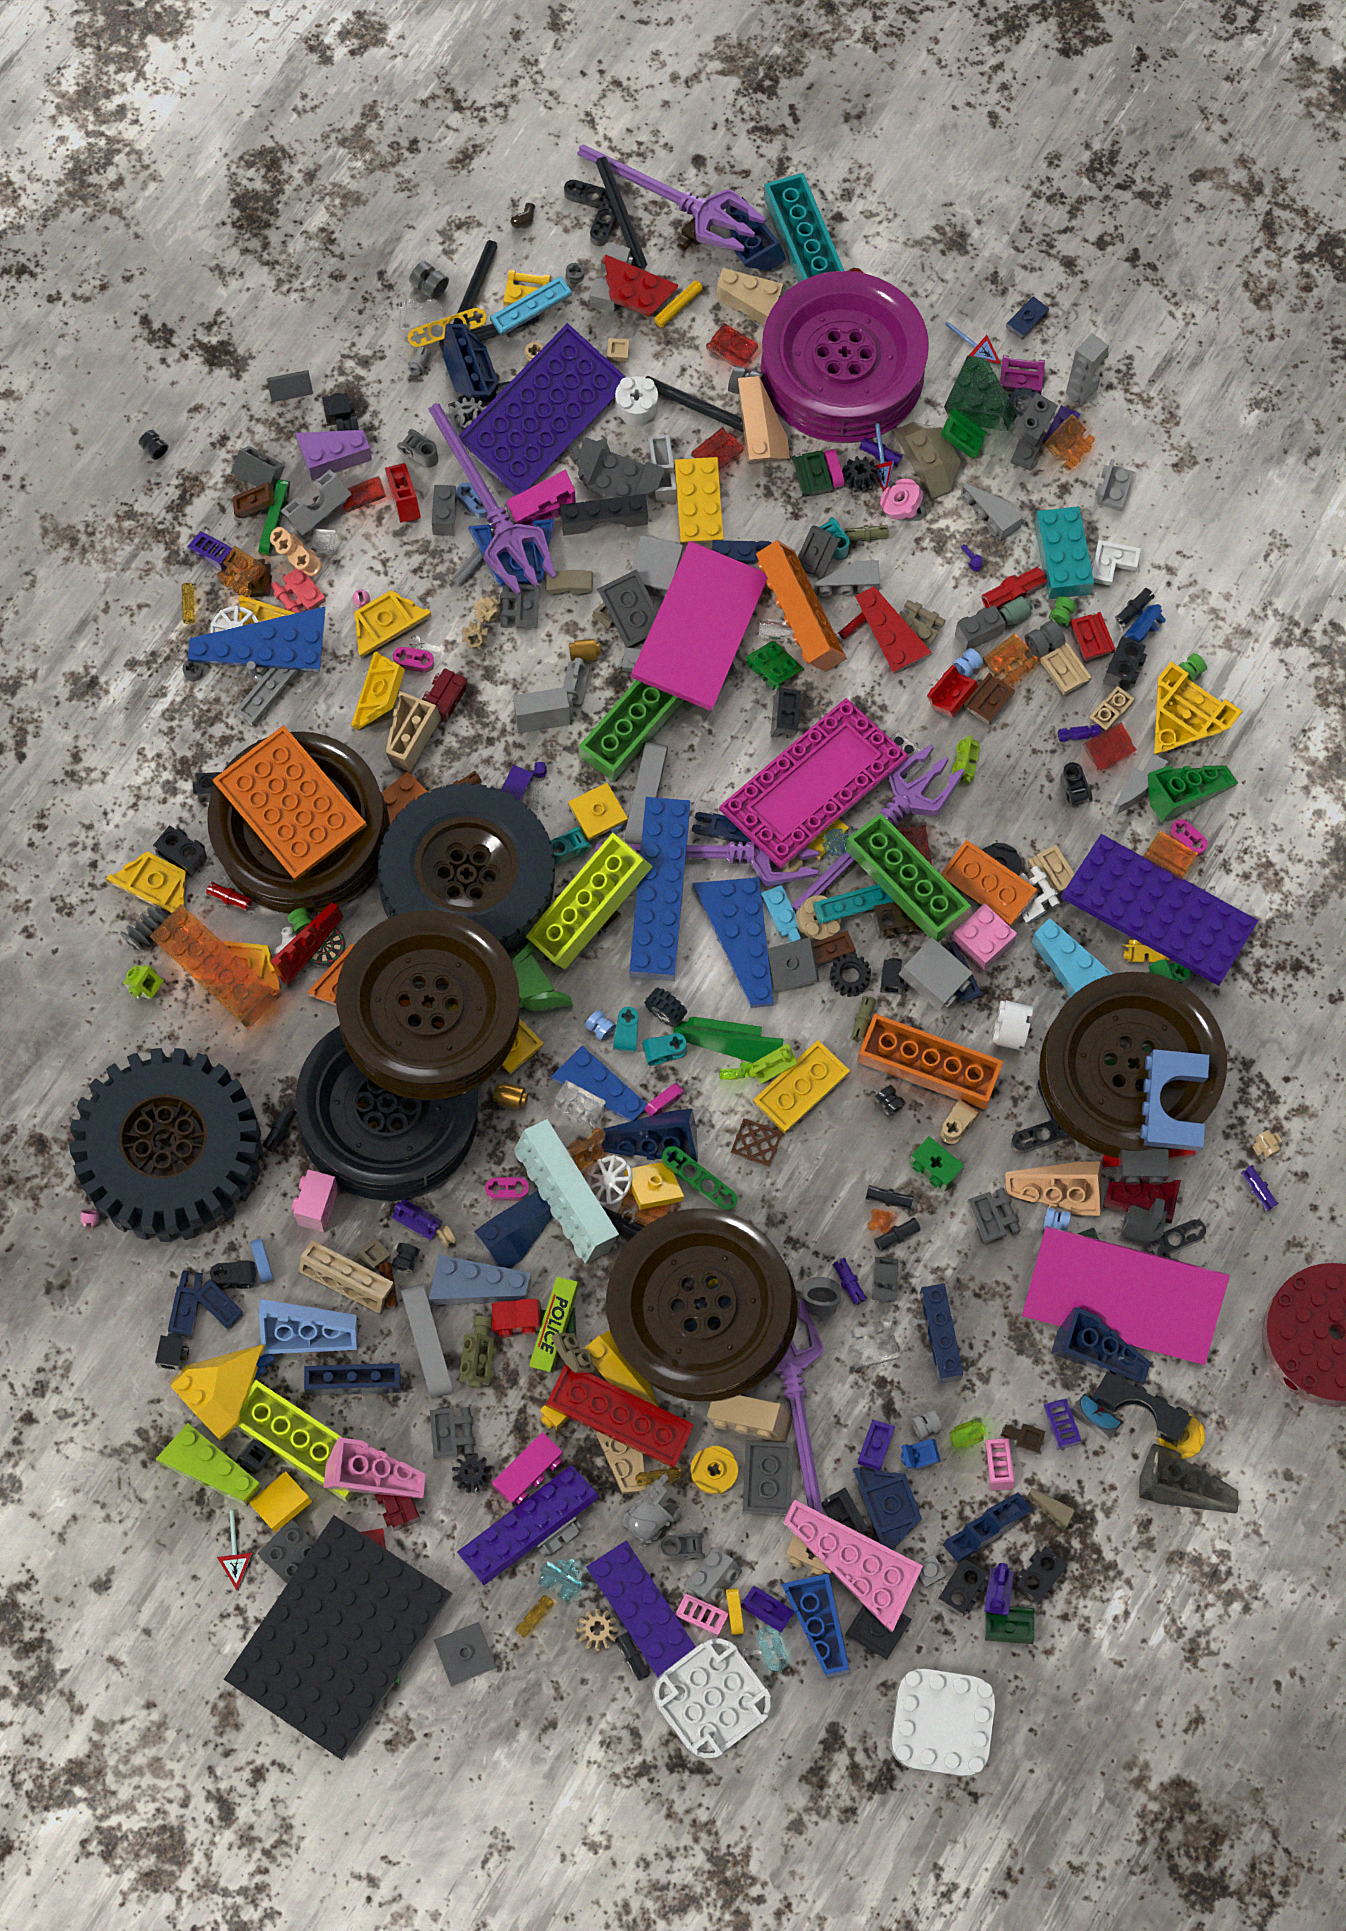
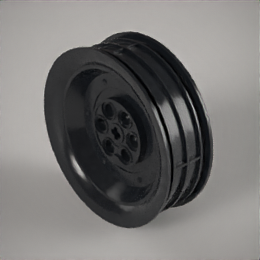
[296,1020,478,1201]

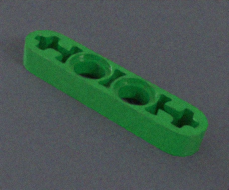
[258,479,290,556]
[661,1146,738,1211]

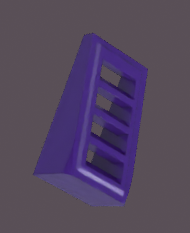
[187,531,235,571]
[1043,1398,1082,1450]

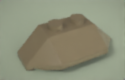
[893,422,961,501]

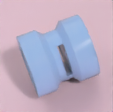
[953,648,984,677]
[584,1010,616,1041]
[1043,1207,1071,1231]

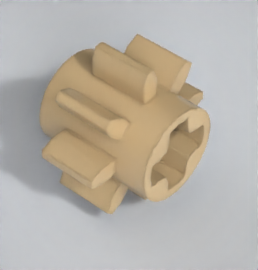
[474,597,500,623]
[462,621,488,649]
[1253,1130,1283,1158]

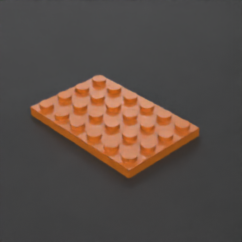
[213,725,367,881]

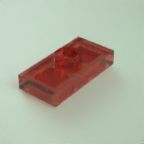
[343,476,386,513]

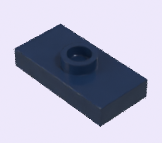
[1006,296,1049,339]
[193,1279,243,1329]

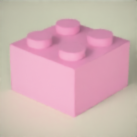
[951,904,1017,972]
[292,1169,339,1233]

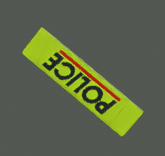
[529,1276,580,1373]

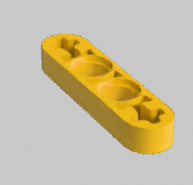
[408,307,487,348]

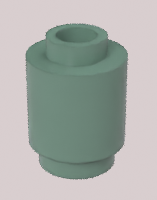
[999,596,1033,626]

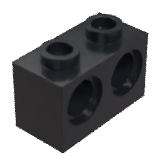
[1104,636,1147,691]
[153,825,208,877]
[1014,1546,1068,1606]
[937,1559,988,1617]

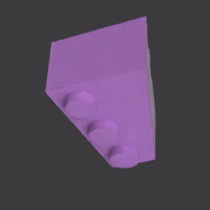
[295,430,372,480]

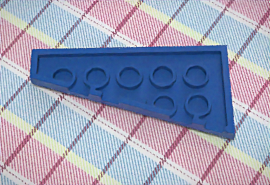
[188,607,326,672]
[692,877,773,1008]

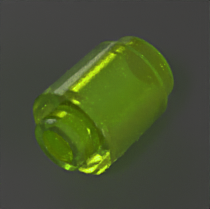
[949,1418,986,1449]

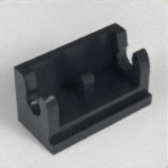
[771,687,801,738]
[821,1487,868,1535]

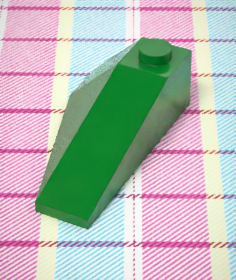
[1147,765,1238,822]

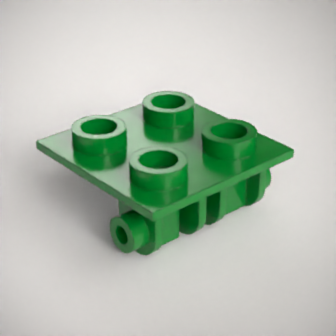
[746,640,804,691]

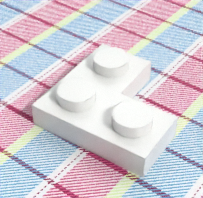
[1092,540,1141,586]

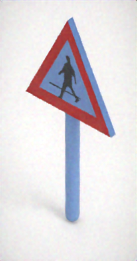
[945,322,1001,365]
[874,423,894,491]

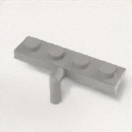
[235,661,299,726]

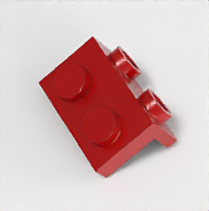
[927,665,978,717]

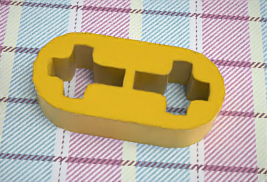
[726,1588,744,1635]

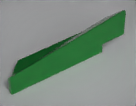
[673,1017,783,1063]

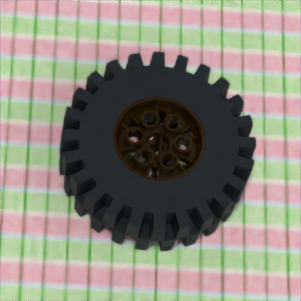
[69,1048,263,1242]

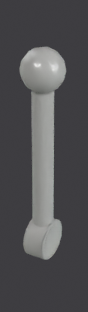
[908,1315,957,1327]

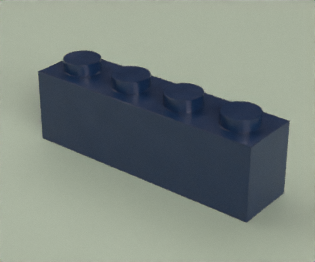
[304,1363,401,1396]

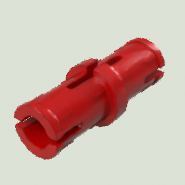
[206,881,253,911]

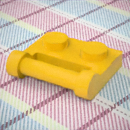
[503,269,551,312]

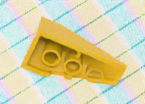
[584,1330,659,1407]

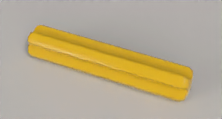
[654,280,703,327]

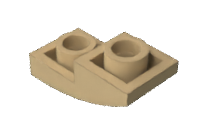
[1089,686,1135,731]

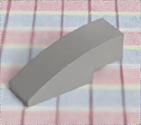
[648,434,677,502]
[1113,754,1168,814]

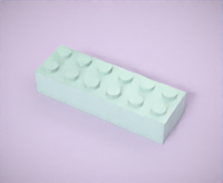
[514,1119,619,1264]

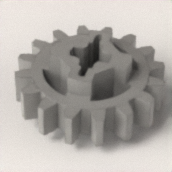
[446,398,487,436]

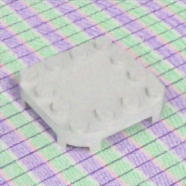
[652,1638,771,1758]
[890,1669,995,1777]

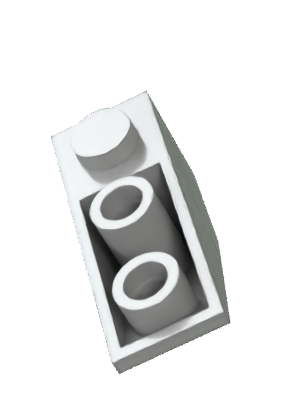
[961,483,1023,541]
[814,560,880,597]

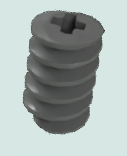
[120,903,171,951]

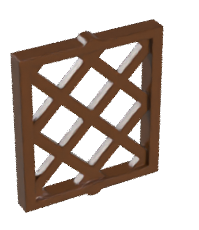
[730,1118,783,1167]

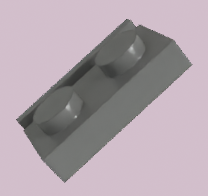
[798,525,841,579]

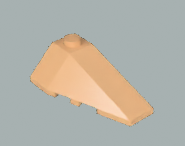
[738,376,790,464]
[1005,1161,1102,1216]

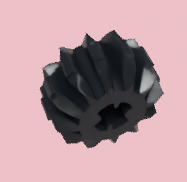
[842,456,878,493]
[452,1453,492,1494]

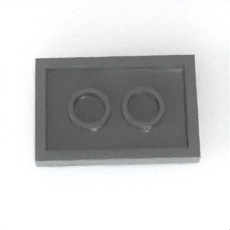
[597,569,658,648]
[742,1440,794,1516]

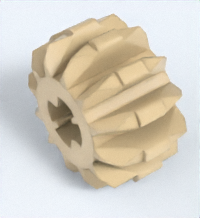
[577,1609,618,1651]

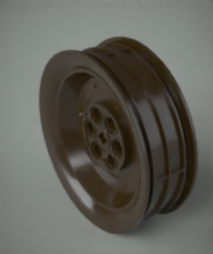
[207,731,390,915]
[336,910,520,1101]
[1039,972,1227,1158]
[606,1208,798,1402]

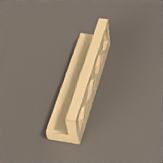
[298,1240,394,1314]

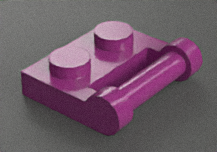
[999,355,1045,395]

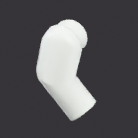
[272,927,297,956]

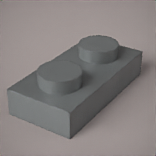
[1011,431,1046,470]

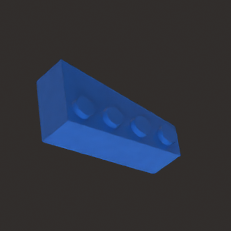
[781,1574,851,1678]

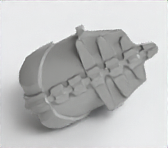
[623,1473,681,1543]

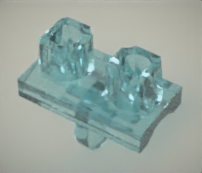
[538,1558,585,1602]

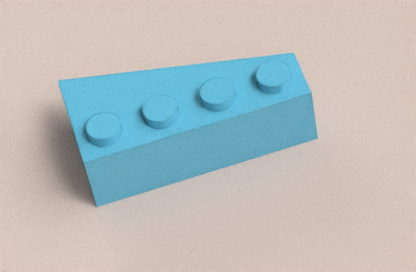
[1032,918,1113,998]

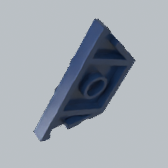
[852,1467,922,1550]

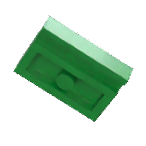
[940,409,987,459]

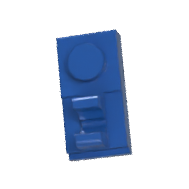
[1123,604,1166,642]

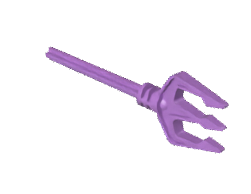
[577,144,765,252]
[428,403,556,595]
[791,745,964,912]
[596,837,819,886]
[773,1300,824,1514]

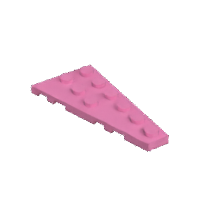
[783,1500,923,1632]

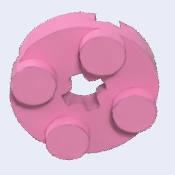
[880,479,923,520]

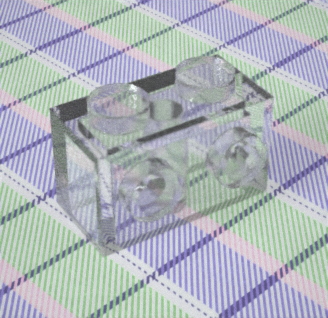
[555,1080,606,1129]

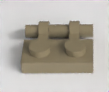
[899,600,946,648]

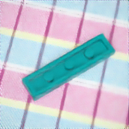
[812,884,895,925]

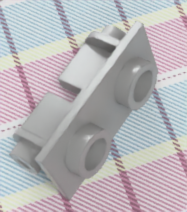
[563,658,590,705]
[537,1517,582,1557]

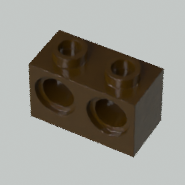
[872,902,922,939]

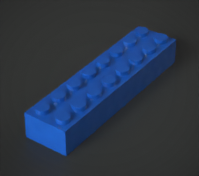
[629,797,690,981]

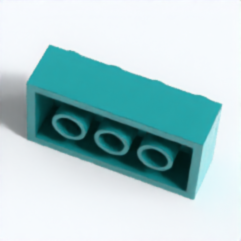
[1034,506,1094,600]

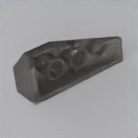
[1139,1444,1238,1514]

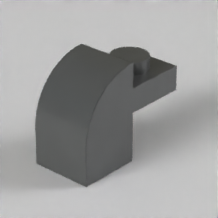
[1120,1198,1167,1242]
[872,1257,899,1303]

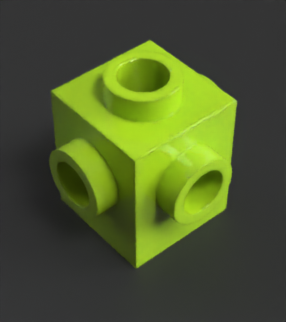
[123,965,164,999]

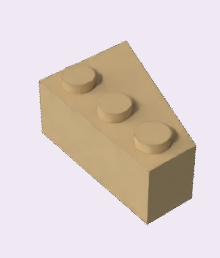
[716,268,783,326]
[386,691,441,772]
[707,1395,793,1443]

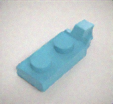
[761,885,801,942]

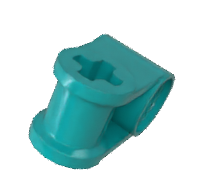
[817,517,849,560]
[551,827,592,864]
[613,1006,638,1052]
[642,1033,687,1066]

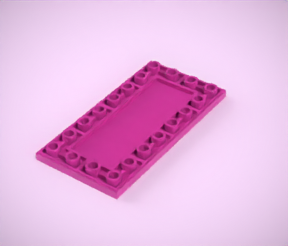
[630,541,767,711]
[719,698,908,869]
[1022,1226,1230,1365]

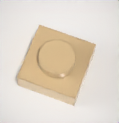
[607,338,629,362]

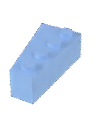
[258,1299,358,1354]

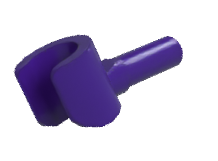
[961,544,983,572]
[530,762,547,778]

